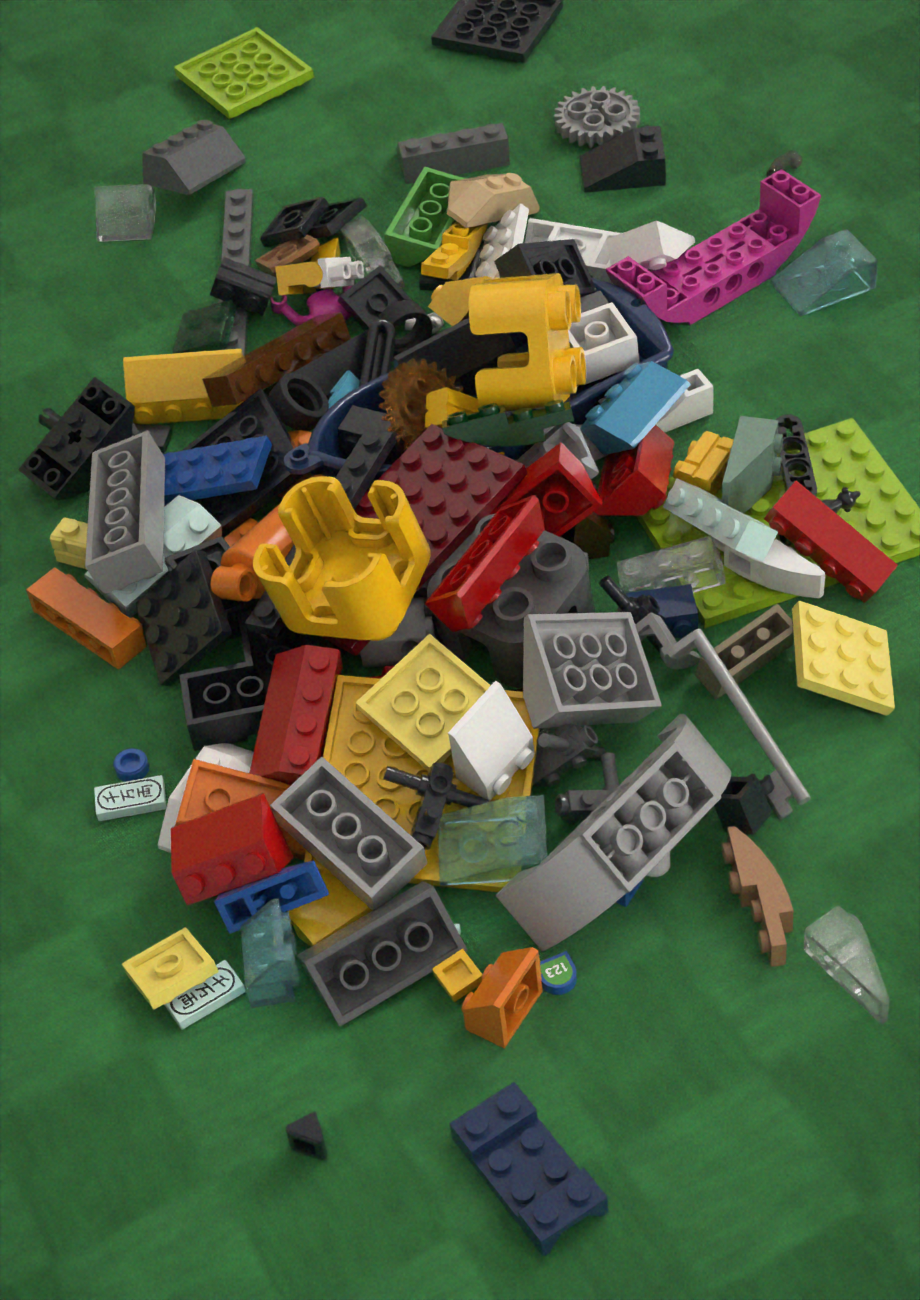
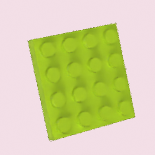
[174,27,314,119]

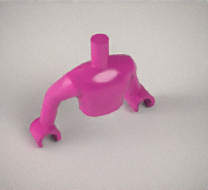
[270,279,355,326]

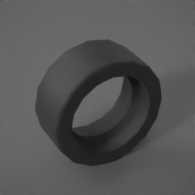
[378,300,433,357]
[269,373,329,431]

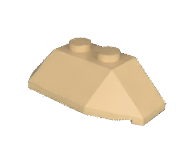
[447,173,540,228]

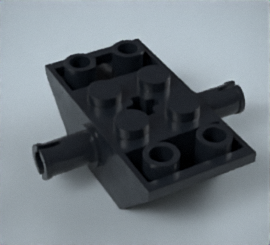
[18,377,135,501]

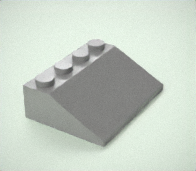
[523,612,662,729]

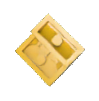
[279,874,373,947]

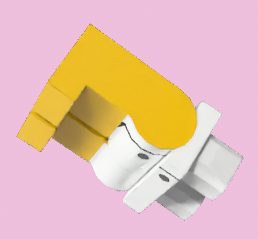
[275,257,364,295]

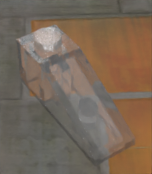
[803,905,890,1025]

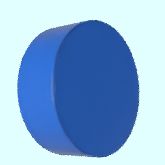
[113,748,149,782]

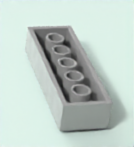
[85,430,165,594]

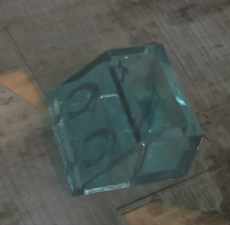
[240,898,301,1008]

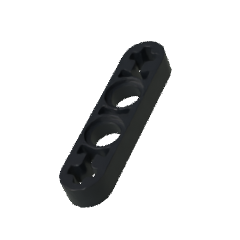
[776,415,817,497]

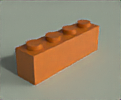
[26,567,147,670]

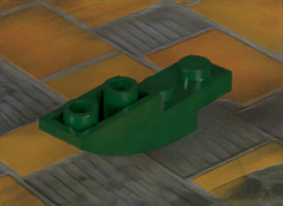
[442,400,574,446]

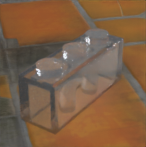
[617,536,726,594]

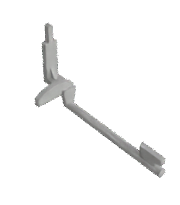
[635,612,811,819]

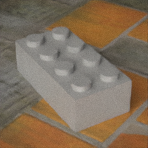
[270,757,427,910]

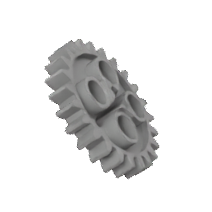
[554,86,640,148]

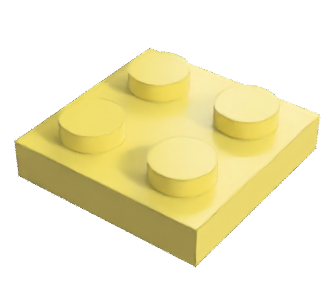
[122,927,219,1010]

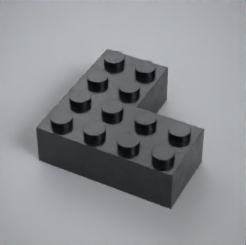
[179,610,311,751]

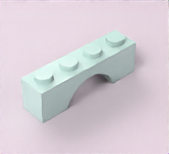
[663,478,778,562]

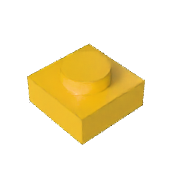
[432,948,483,1002]

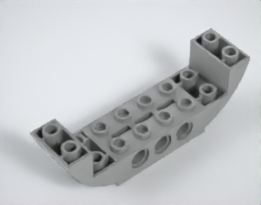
[495,714,732,951]

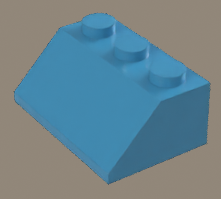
[580,361,691,455]

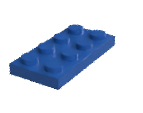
[163,435,272,505]

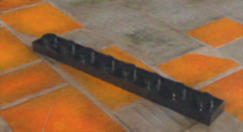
[245,429,397,637]

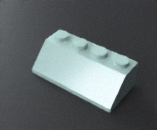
[84,495,222,618]

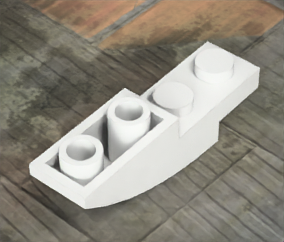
[709,535,825,598]

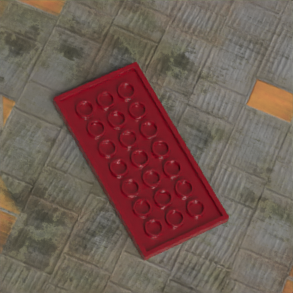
[320,424,528,656]

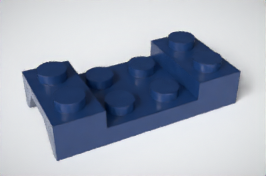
[449,1082,609,1257]

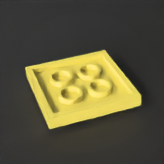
[792,601,895,716]
[355,634,491,772]

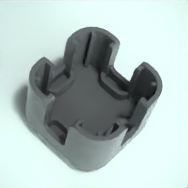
[427,514,595,688]

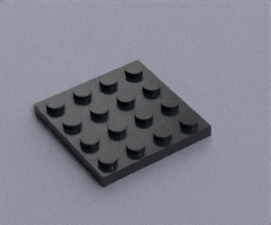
[431,0,563,63]
[182,388,306,538]

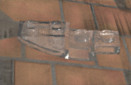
[338,215,405,288]

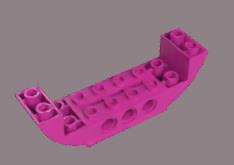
[606,169,821,325]

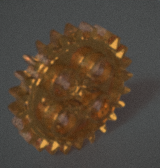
[379,359,463,451]

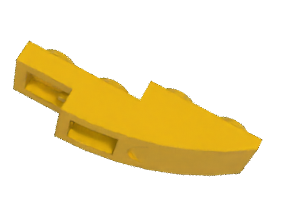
[421,221,488,280]

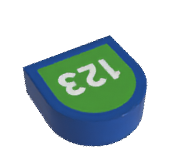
[540,951,577,995]

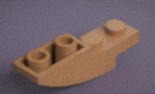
[722,826,794,967]

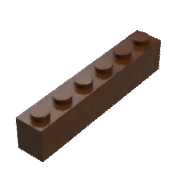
[202,312,351,407]

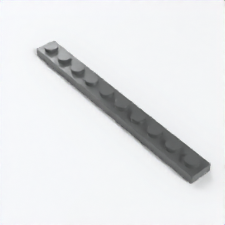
[216,189,254,356]

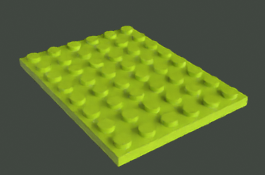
[636,418,920,628]

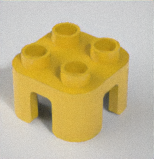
[469,273,586,411]
[253,476,431,641]

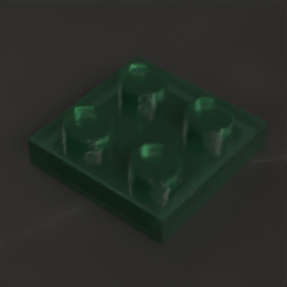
[172,300,237,354]

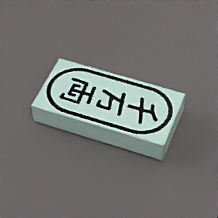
[94,775,167,821]
[164,960,246,1030]

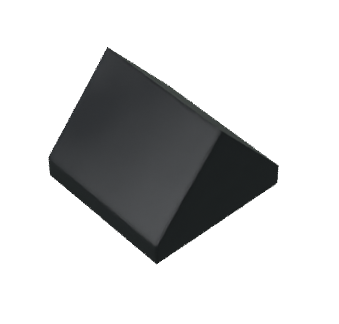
[285,1111,328,1161]

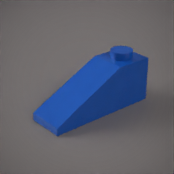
[214,860,329,934]

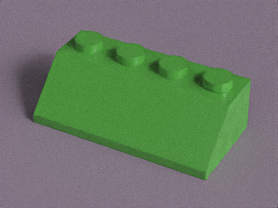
[383,167,466,267]

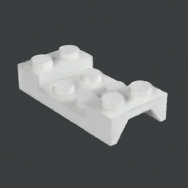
[524,218,621,284]

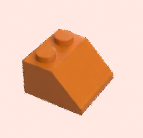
[462,947,543,1049]

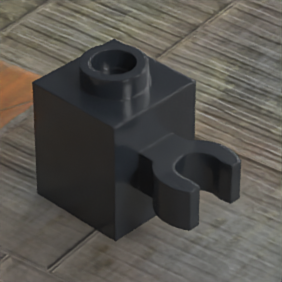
[714,774,775,835]

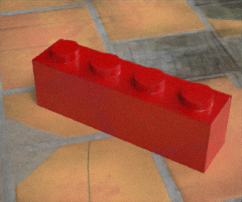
[763,480,898,603]

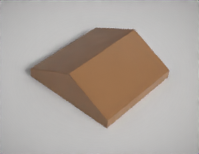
[255,235,320,277]

